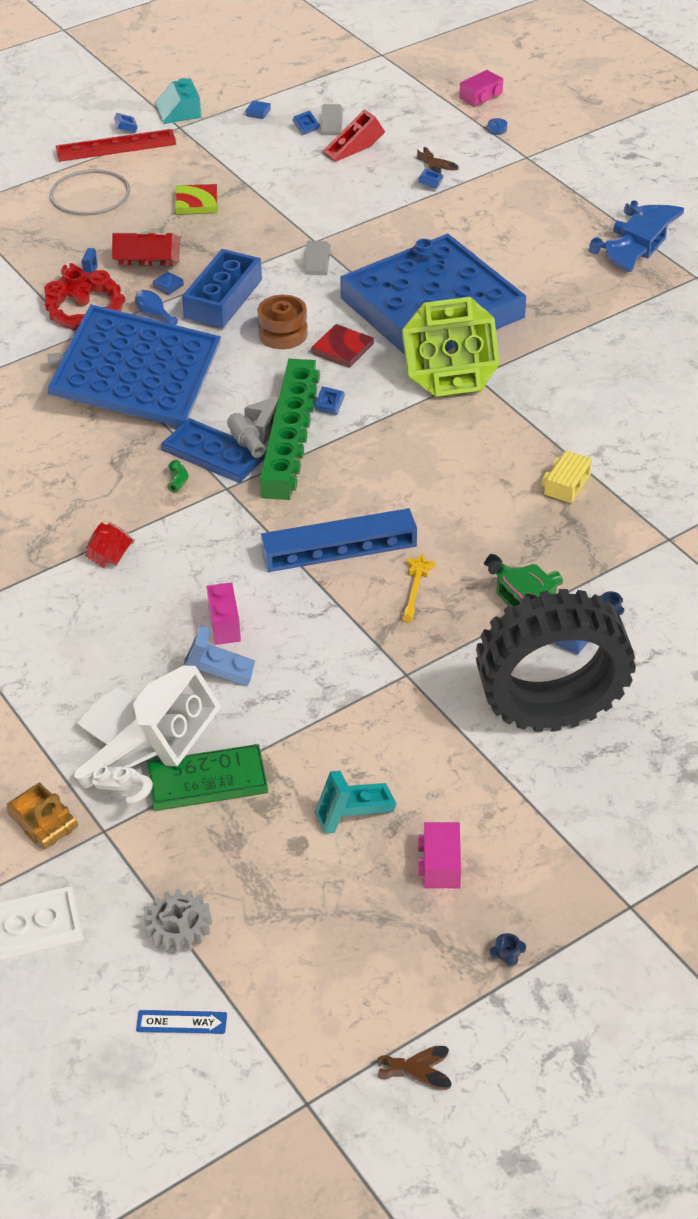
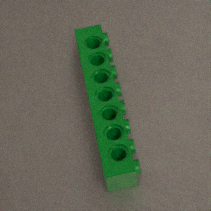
[260,358,320,500]

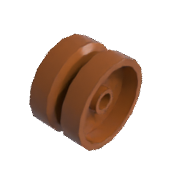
[257,294,308,350]

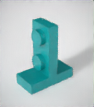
[314,771,397,834]

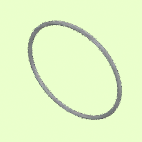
[50,169,130,215]

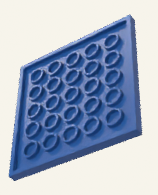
[48,304,221,427]

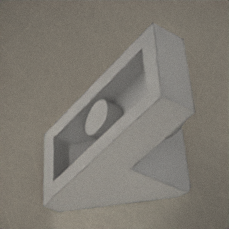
[321,104,343,135]
[305,241,331,275]
[244,397,279,445]

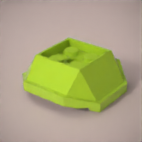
[402,297,500,397]

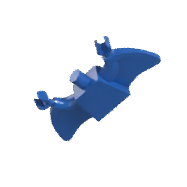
[589,200,684,272]

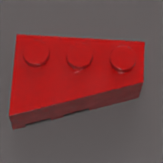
[112,233,180,267]

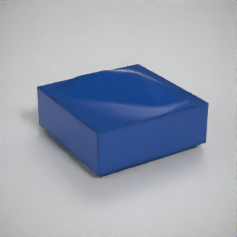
[245,100,271,119]
[292,110,320,136]
[114,113,138,133]
[418,169,444,189]
[81,248,98,273]
[153,271,184,295]
[314,386,345,415]

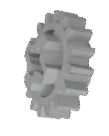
[144,889,212,953]

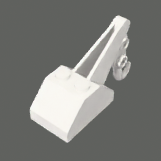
[74,666,221,803]

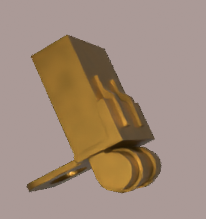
[6,782,78,849]

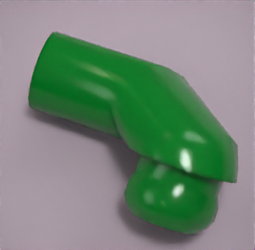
[168,460,189,493]

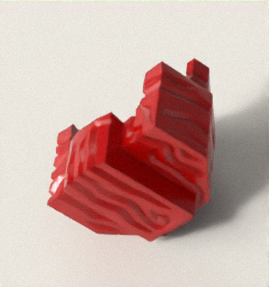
[85,522,135,568]

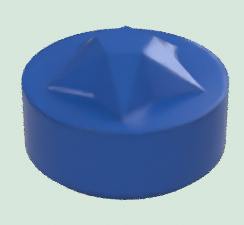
[488,118,507,135]

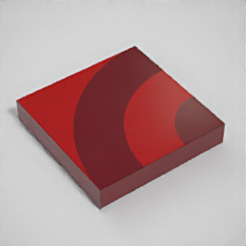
[311,324,374,368]

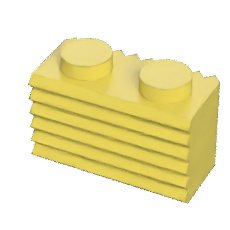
[542,450,592,504]

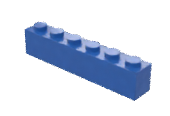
[261,508,417,572]

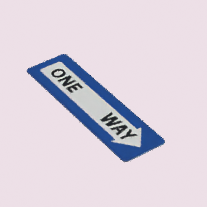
[136,1010,227,1034]

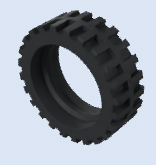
[476,589,636,732]

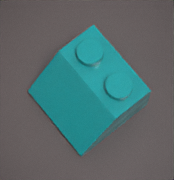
[155,78,202,124]

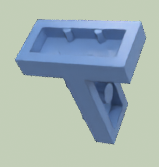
[183,625,255,686]

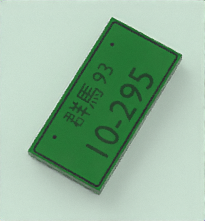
[147,744,268,811]

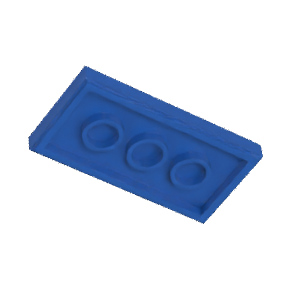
[161,418,267,483]

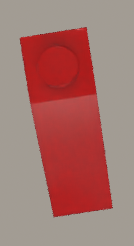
[323,109,385,162]

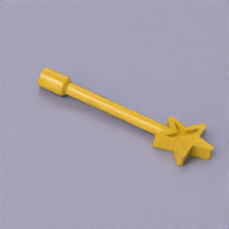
[402,554,435,623]

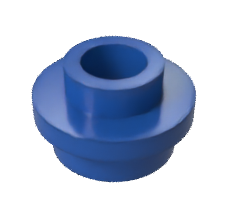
[413,239,435,258]

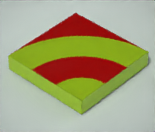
[176,184,218,215]

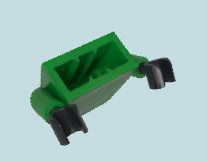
[483,554,563,607]

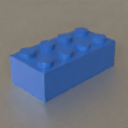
[182,249,262,328]

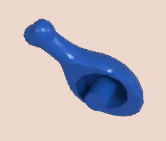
[135,290,178,325]

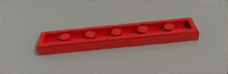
[55,129,176,162]

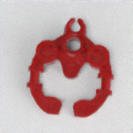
[44,263,126,330]

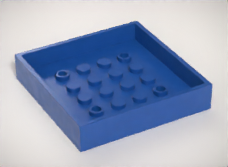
[340,233,526,354]

